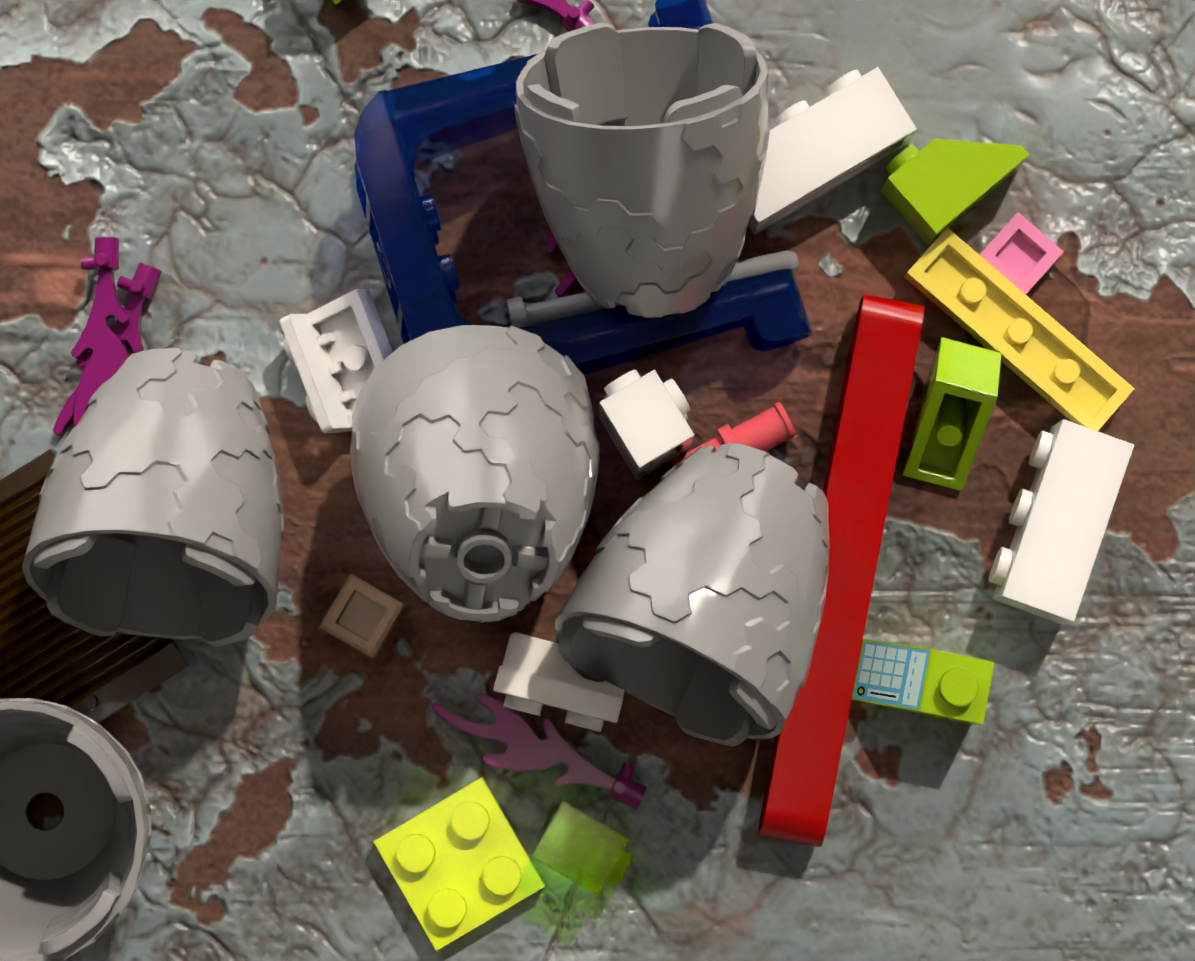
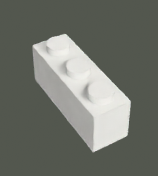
[748,67,917,235]
[989,419,1134,624]

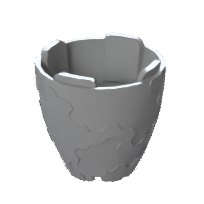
[514,22,770,318]
[350,325,600,623]
[22,348,284,647]
[555,443,830,747]
[0,698,151,961]

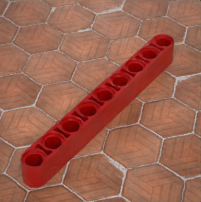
[758,294,924,847]

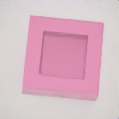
[979,212,1064,295]

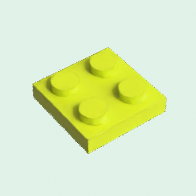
[373,777,545,951]

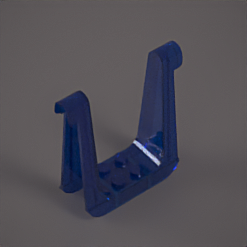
[354,0,813,375]

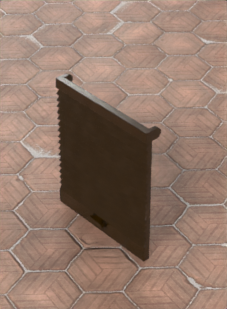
[0,449,190,723]

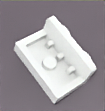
[280,289,393,433]
[493,632,625,732]

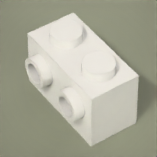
[599,369,694,481]

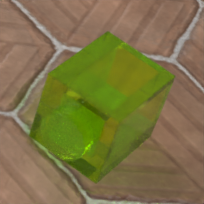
[531,800,633,896]

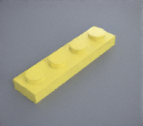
[904,227,1135,431]

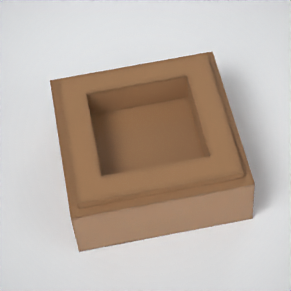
[319,574,405,659]

